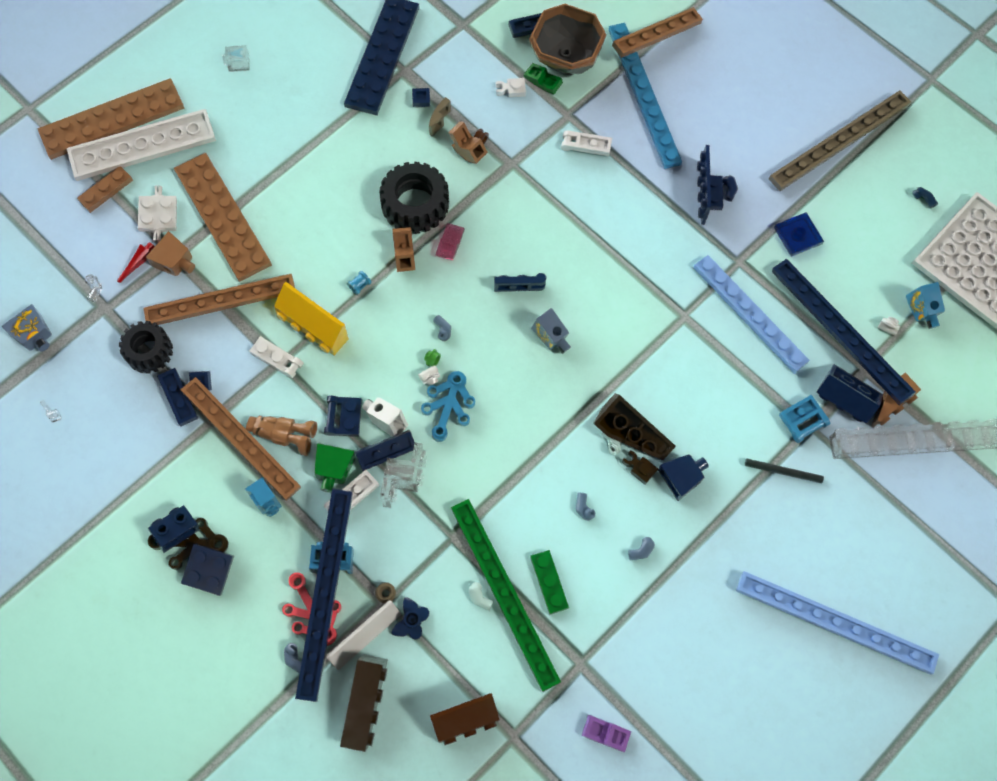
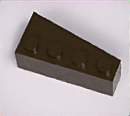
[340,655,388,752]

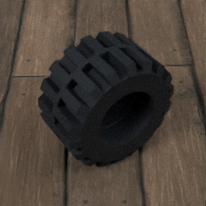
[119,321,173,374]

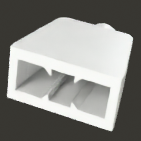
[362,397,408,437]

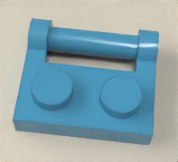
[779,395,831,443]

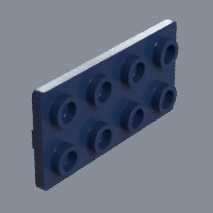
[697,145,723,225]

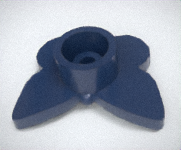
[391,597,429,640]

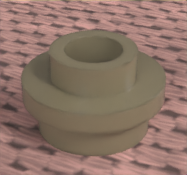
[375,583,396,604]

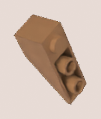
[871,372,921,428]

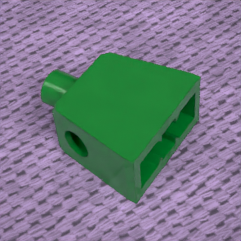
[315,443,356,493]

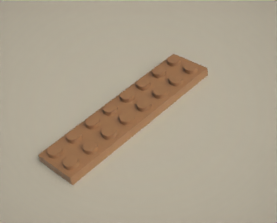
[37,78,185,160]
[174,153,272,282]

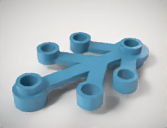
[421,371,475,442]

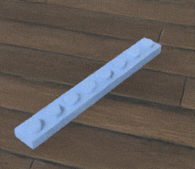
[694,255,810,374]

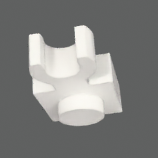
[496,78,526,97]

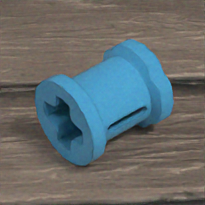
[347,271,372,295]

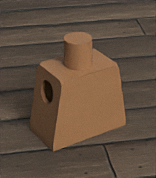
[146,231,195,276]

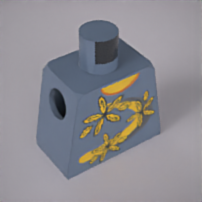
[2,304,52,352]
[531,308,571,354]

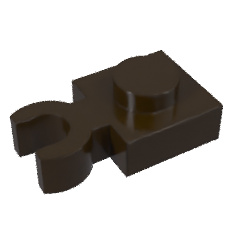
[622,450,658,485]

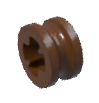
[474,129,489,144]

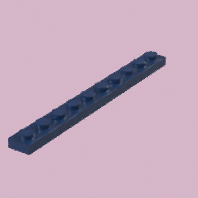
[772,259,916,406]
[295,489,353,702]

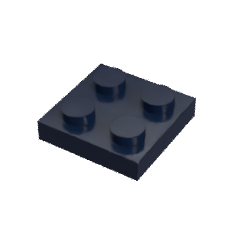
[181,544,234,596]

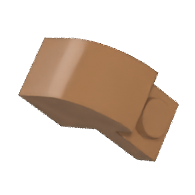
[448,121,488,164]
[392,227,415,272]

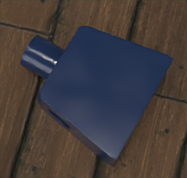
[658,454,709,501]

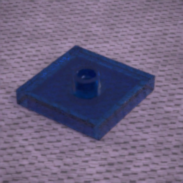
[774,212,824,257]

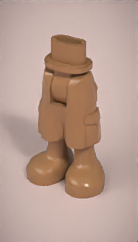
[246,416,317,456]

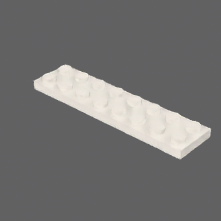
[67,109,216,181]

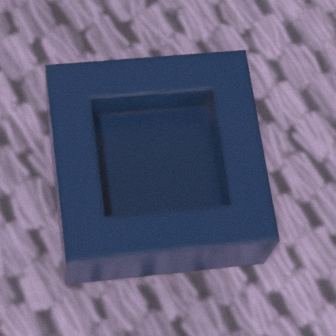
[412,88,430,107]
[189,371,212,391]

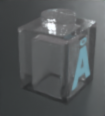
[223,45,250,72]

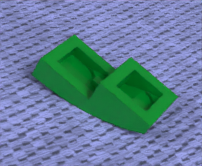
[523,63,563,95]

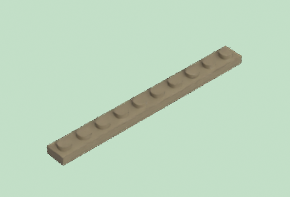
[769,90,911,191]

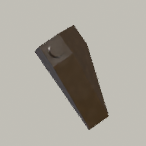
[593,393,676,460]

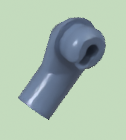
[576,493,595,521]

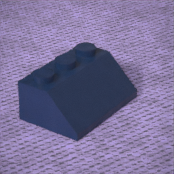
[816,364,883,424]

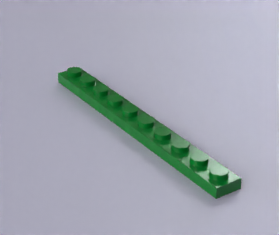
[451,499,561,692]

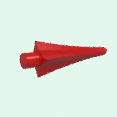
[117,242,155,283]

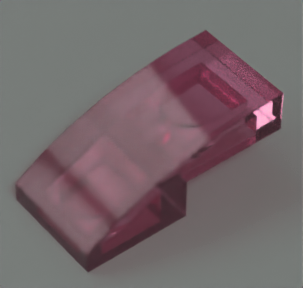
[435,223,465,261]

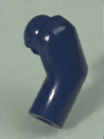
[723,175,738,202]
[912,187,938,208]

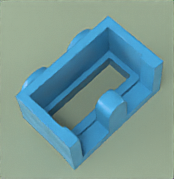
[245,478,282,517]
[309,542,354,574]

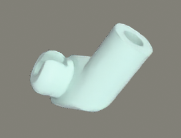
[601,432,621,455]

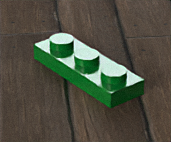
[530,550,569,615]

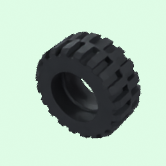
[379,161,449,234]

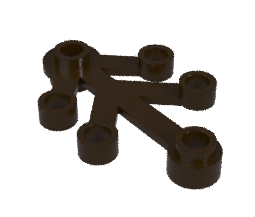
[148,518,229,570]

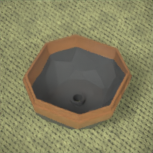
[529,3,606,75]

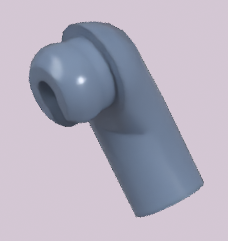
[433,315,451,341]
[628,537,655,560]
[284,643,301,674]

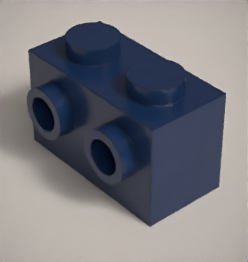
[148,505,199,553]

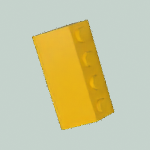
[274,282,349,356]

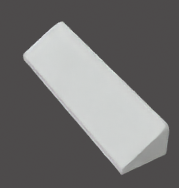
[326,600,401,670]

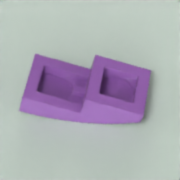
[581,715,632,752]

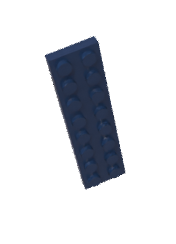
[344,0,420,116]

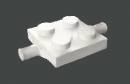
[138,185,177,243]

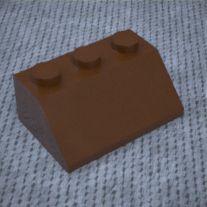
[430,693,500,746]

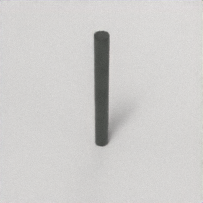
[745,458,824,483]

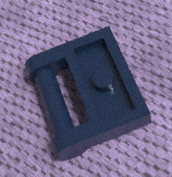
[324,395,362,437]

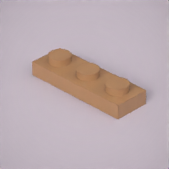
[77,166,133,213]

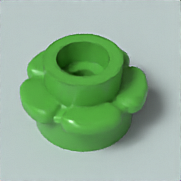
[424,349,441,366]

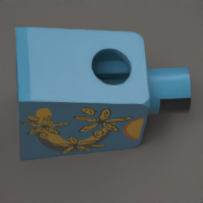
[906,282,945,329]

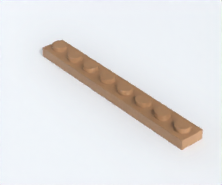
[143,273,295,325]
[180,377,301,501]

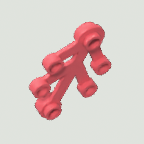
[282,572,342,646]

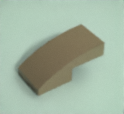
[429,97,451,136]

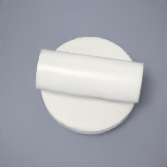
[878,316,900,336]
[418,365,440,386]

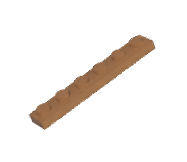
[612,7,703,58]

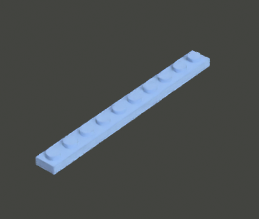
[736,571,939,675]

